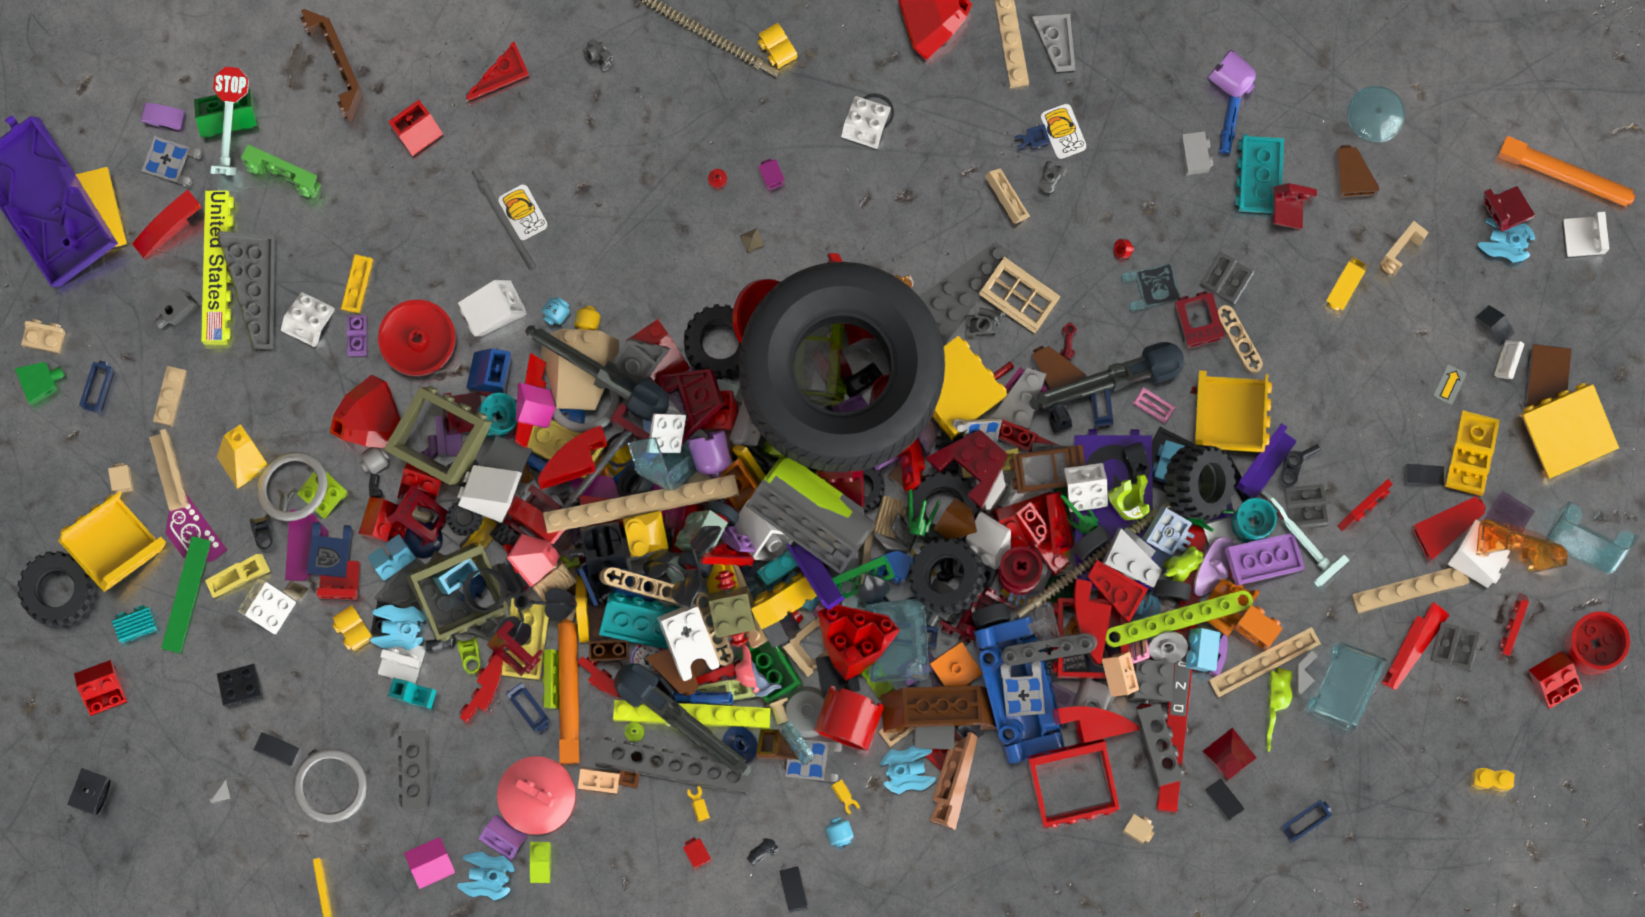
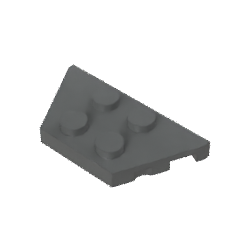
[612,338,670,406]

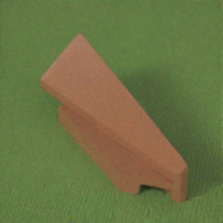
[930,732,978,830]

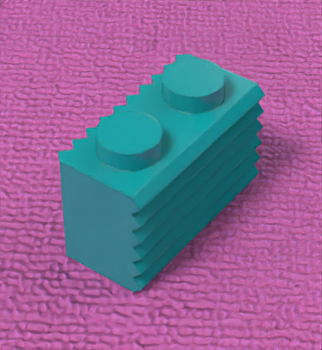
[757,550,799,589]
[111,605,158,644]

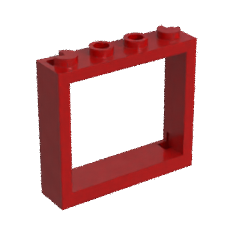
[1053,598,1129,679]
[1027,739,1120,828]

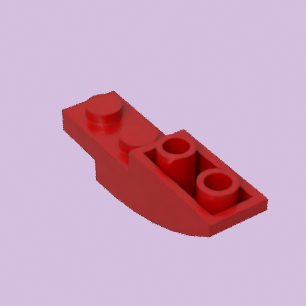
[998,419,1059,453]
[897,438,925,492]
[1015,502,1070,575]
[459,652,503,724]
[577,656,625,701]

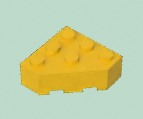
[751,572,817,629]

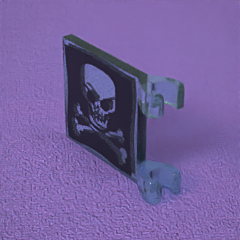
[1121,263,1180,312]

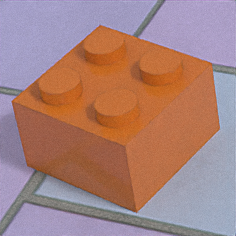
[1234,605,1283,651]

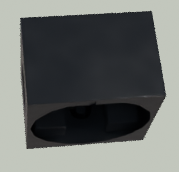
[568,521,627,575]
[67,768,113,817]

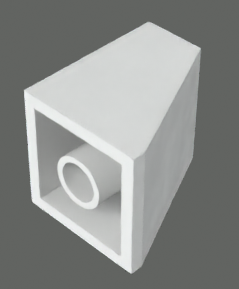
[458,280,528,336]
[457,465,522,523]
[734,499,793,561]
[1448,520,1510,588]

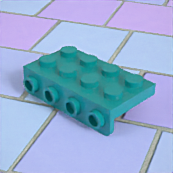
[1235,134,1284,214]
[599,593,681,649]

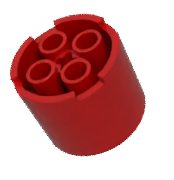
[1563,611,1630,675]
[813,686,884,751]

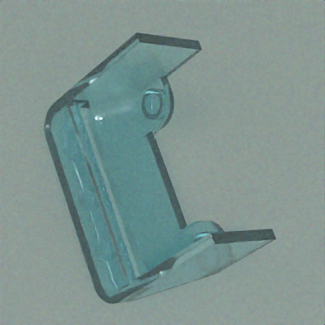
[628,411,697,491]

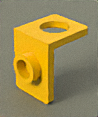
[606,443,633,477]

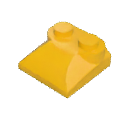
[623,510,669,557]

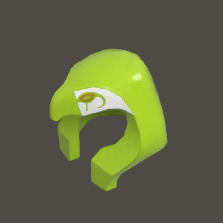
[1107,474,1150,520]

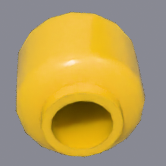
[574,305,601,330]

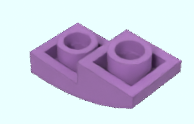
[140,103,185,130]
[347,315,367,357]
[721,526,756,552]
[1207,634,1228,677]

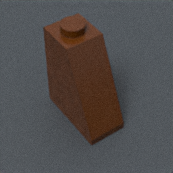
[1335,145,1379,197]
[1031,346,1087,390]
[644,648,699,696]

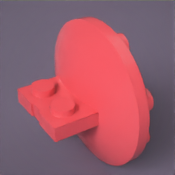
[497,756,576,835]

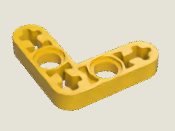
[576,573,590,643]

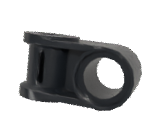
[1049,402,1073,433]
[1122,442,1150,481]
[249,514,275,553]
[588,573,613,605]

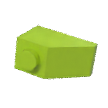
[530,842,551,883]

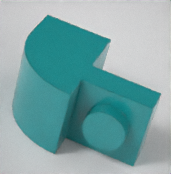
[387,678,437,709]

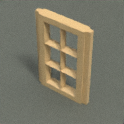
[978,257,1061,334]

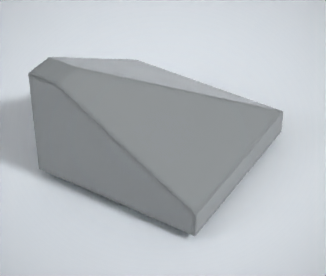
[207,780,231,804]

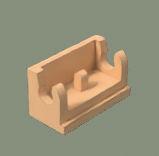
[1102,652,1139,697]
[578,767,621,793]

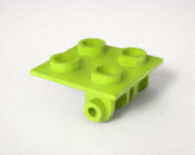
[297,471,348,519]

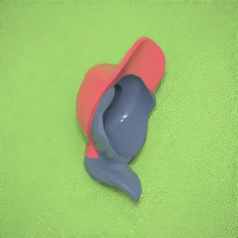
[735,646,782,697]

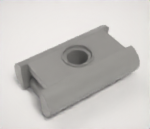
[1064,679,1115,732]

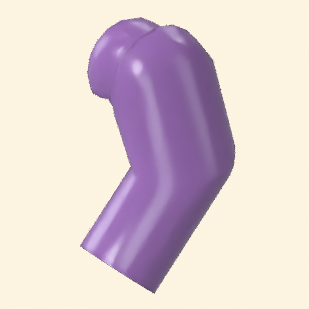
[420,435,438,459]

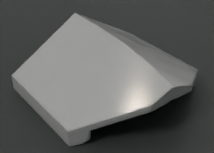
[873,531,909,555]

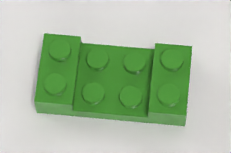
[241,144,321,198]

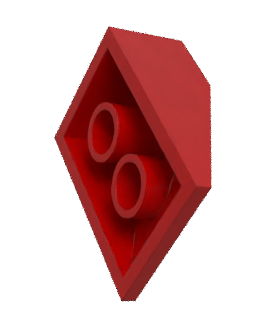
[626,319,691,386]
[996,492,1051,548]

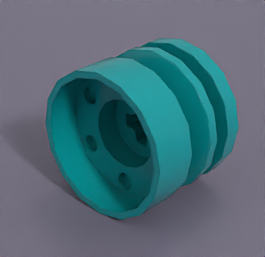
[475,392,518,439]
[1231,498,1277,543]

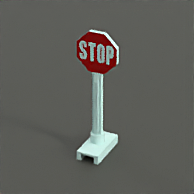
[211,67,249,175]
[1259,491,1349,587]

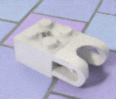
[657,603,719,681]

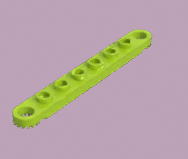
[1105,591,1253,648]

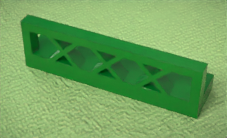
[815,555,896,607]

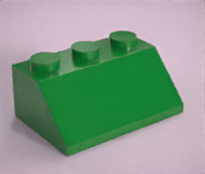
[194,88,257,137]
[737,640,804,704]

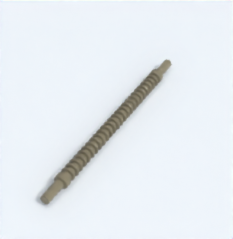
[637,0,780,77]
[1015,501,1171,618]

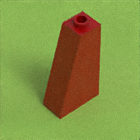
[1412,496,1486,562]

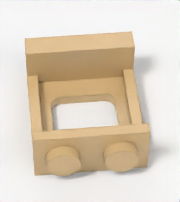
[1380,221,1429,275]
[782,617,829,677]

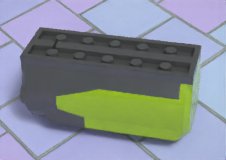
[746,457,875,574]

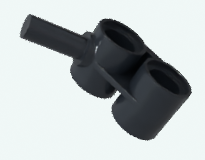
[1279,444,1321,488]

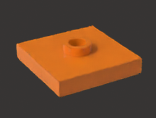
[929,641,983,686]

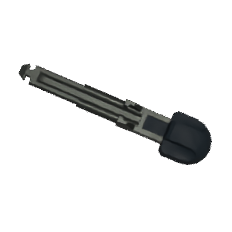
[525,325,669,421]
[1029,342,1185,410]
[614,663,752,776]

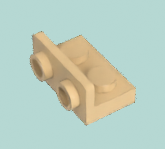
[21,319,65,354]

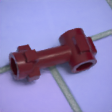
[1060,322,1077,360]

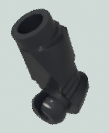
[937,559,955,583]
[425,633,456,653]
[747,838,778,866]

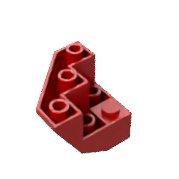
[898,0,972,60]
[329,375,401,448]
[818,605,900,680]

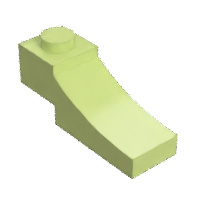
[695,680,758,705]

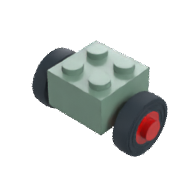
[675,500,739,578]

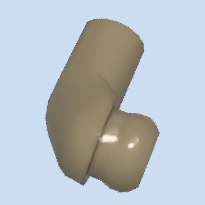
[412,506,434,524]

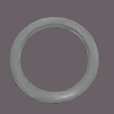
[550,388,621,432]
[257,452,327,521]
[293,749,367,823]

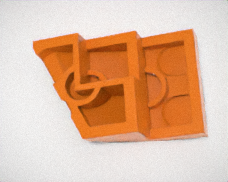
[1206,579,1260,636]

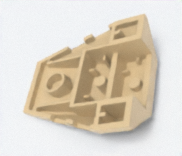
[541,329,619,410]

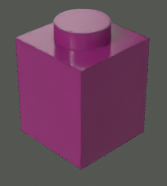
[758,159,785,191]

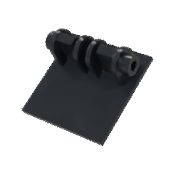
[816,656,860,696]
[217,664,262,707]

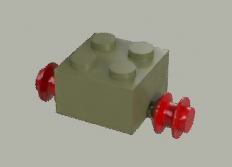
[708,570,755,647]

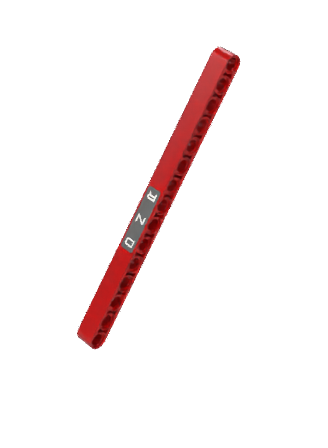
[1157,525,1206,812]

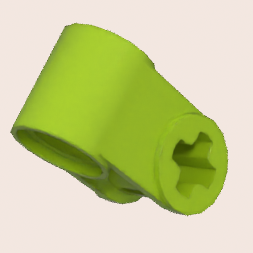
[457,637,481,676]

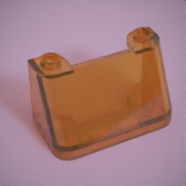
[1476,519,1568,572]

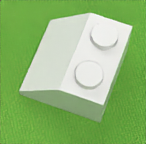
[966,512,1011,570]

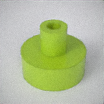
[625,722,644,742]

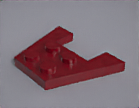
[657,369,724,446]
[926,430,1008,509]

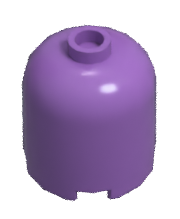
[1207,49,1256,97]
[688,430,731,478]

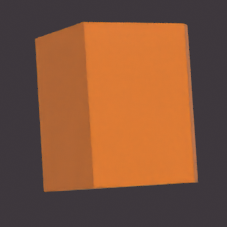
[716,458,759,510]

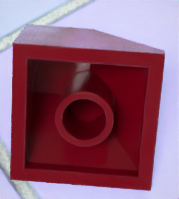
[1202,727,1257,782]

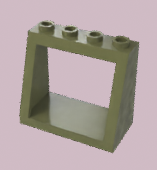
[384,385,492,485]
[405,542,509,642]

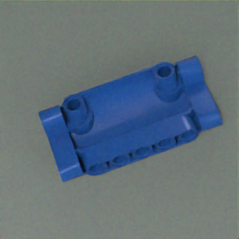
[974,616,1065,764]

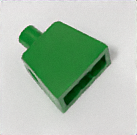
[15,362,65,405]

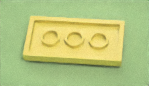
[527,419,604,479]
[501,598,549,680]

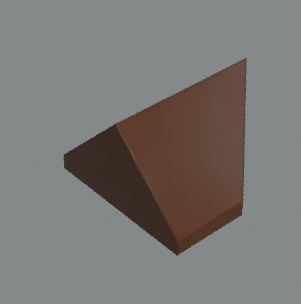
[933,498,977,540]
[756,729,799,760]

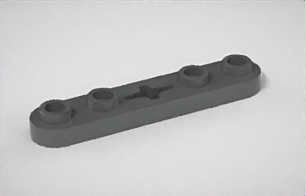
[1002,633,1097,666]

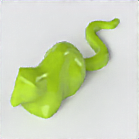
[1266,667,1293,751]

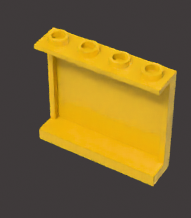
[932,336,1007,440]
[1195,370,1272,452]
[1519,382,1619,479]
[58,492,166,592]

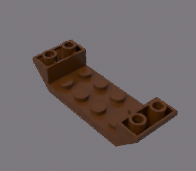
[300,9,363,122]
[588,573,629,661]
[881,685,997,733]

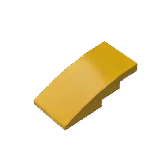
[75,167,127,247]
[1445,410,1500,496]

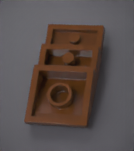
[1523,344,1571,423]

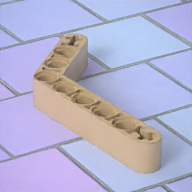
[600,567,734,666]

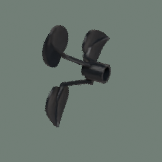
[643,526,722,608]
[500,557,577,650]
[858,573,926,623]

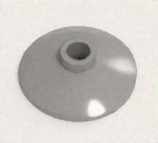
[1149,631,1188,663]

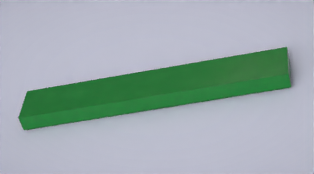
[161,536,211,654]

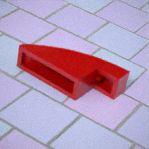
[132,190,202,259]
[538,425,607,490]
[506,495,564,544]
[1073,579,1112,665]
[1052,706,1139,743]

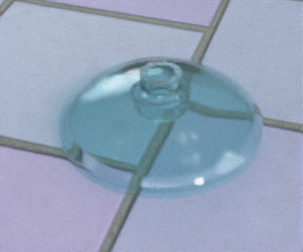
[1348,86,1405,142]

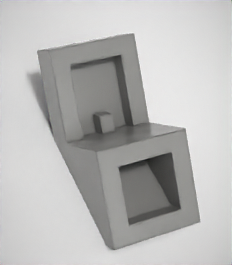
[1296,651,1317,696]

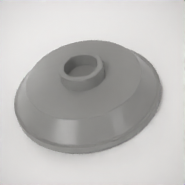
[783,686,826,739]

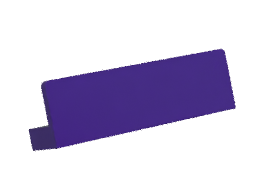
[1236,423,1296,499]
[786,543,845,610]

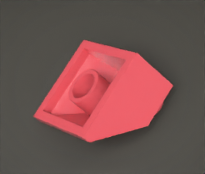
[507,534,560,587]

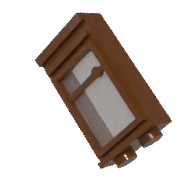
[1009,445,1085,494]

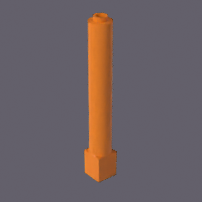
[1497,136,1636,207]
[558,619,580,765]

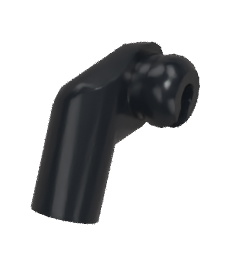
[368,474,383,498]

